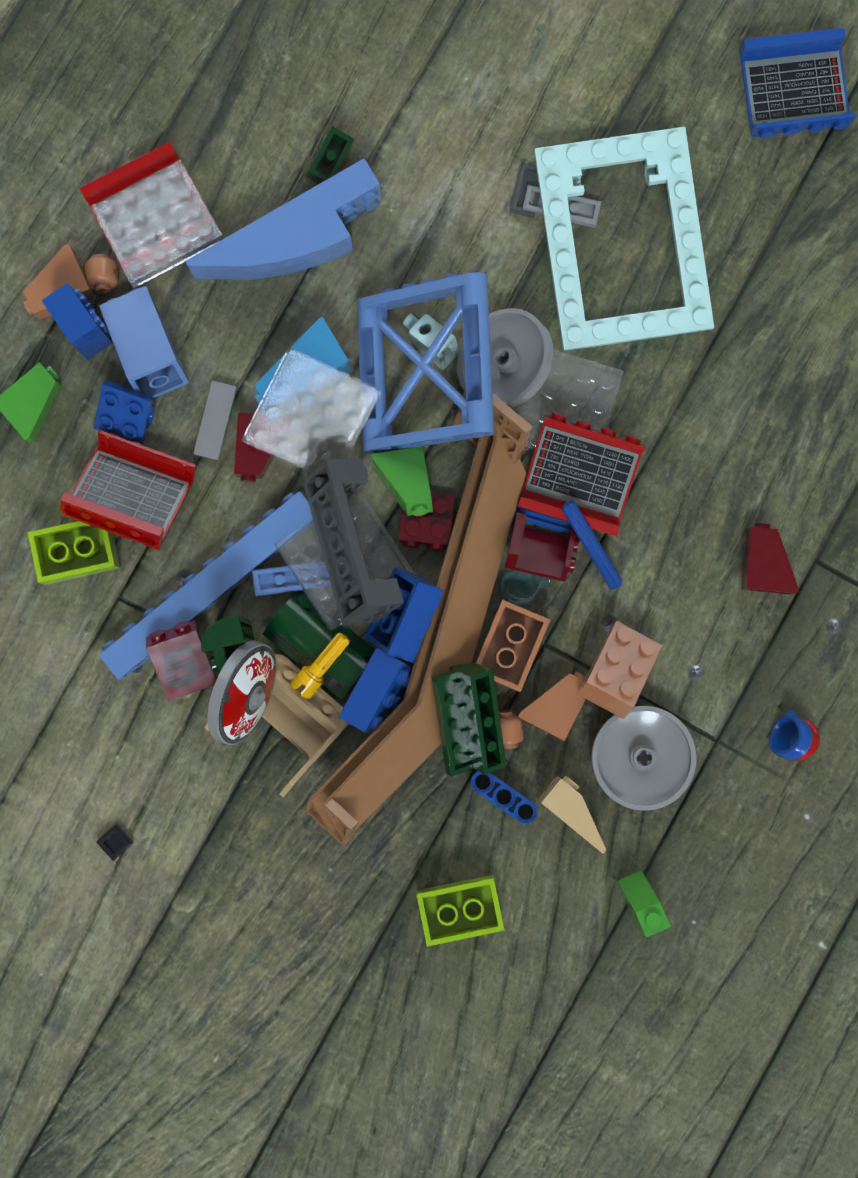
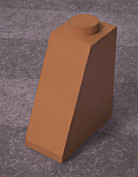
[23,243,95,320]
[518,671,586,741]

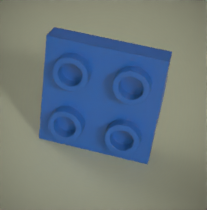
[93,380,155,444]

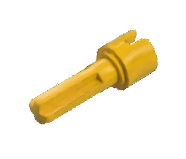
[290,633,350,699]

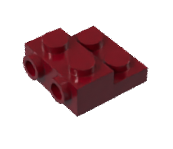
[398,493,455,550]

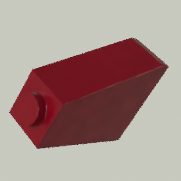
[234,413,292,483]
[741,523,799,595]

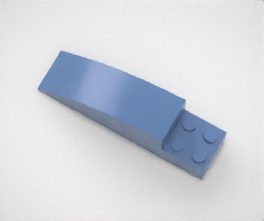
[185,158,381,280]

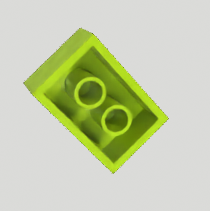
[28,521,121,585]
[416,875,505,947]

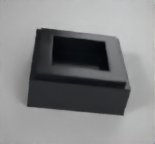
[96,824,134,861]

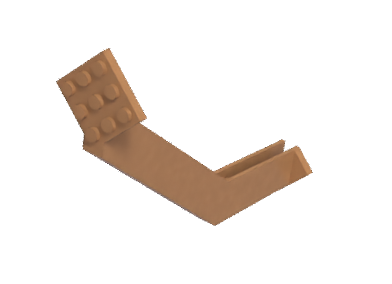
[305,388,533,847]

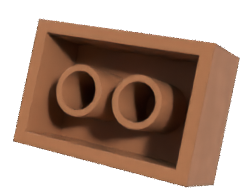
[475,600,550,692]
[578,621,662,719]

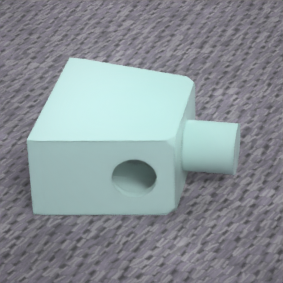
[403,313,459,370]

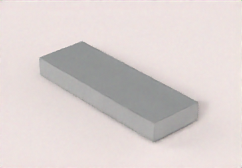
[522,185,602,228]
[193,381,238,461]

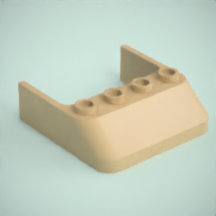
[204,654,349,797]

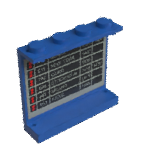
[739,28,857,139]

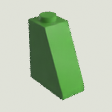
[0,362,62,444]
[372,446,433,516]
[617,870,671,938]

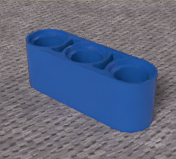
[471,771,537,824]

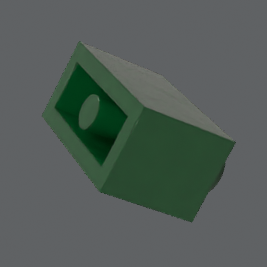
[305,126,354,184]

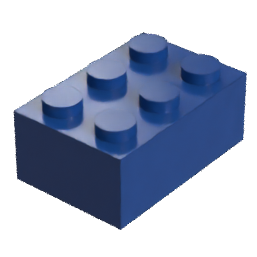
[41,283,112,360]
[364,567,444,662]
[338,648,413,735]

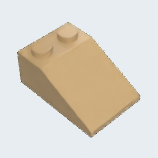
[537,776,606,854]

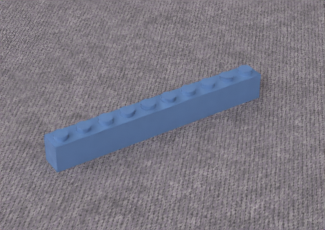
[99,491,314,680]

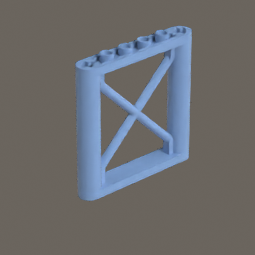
[357,272,494,453]

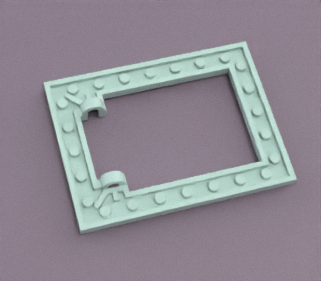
[534,127,714,351]

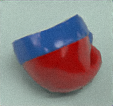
[769,710,820,761]

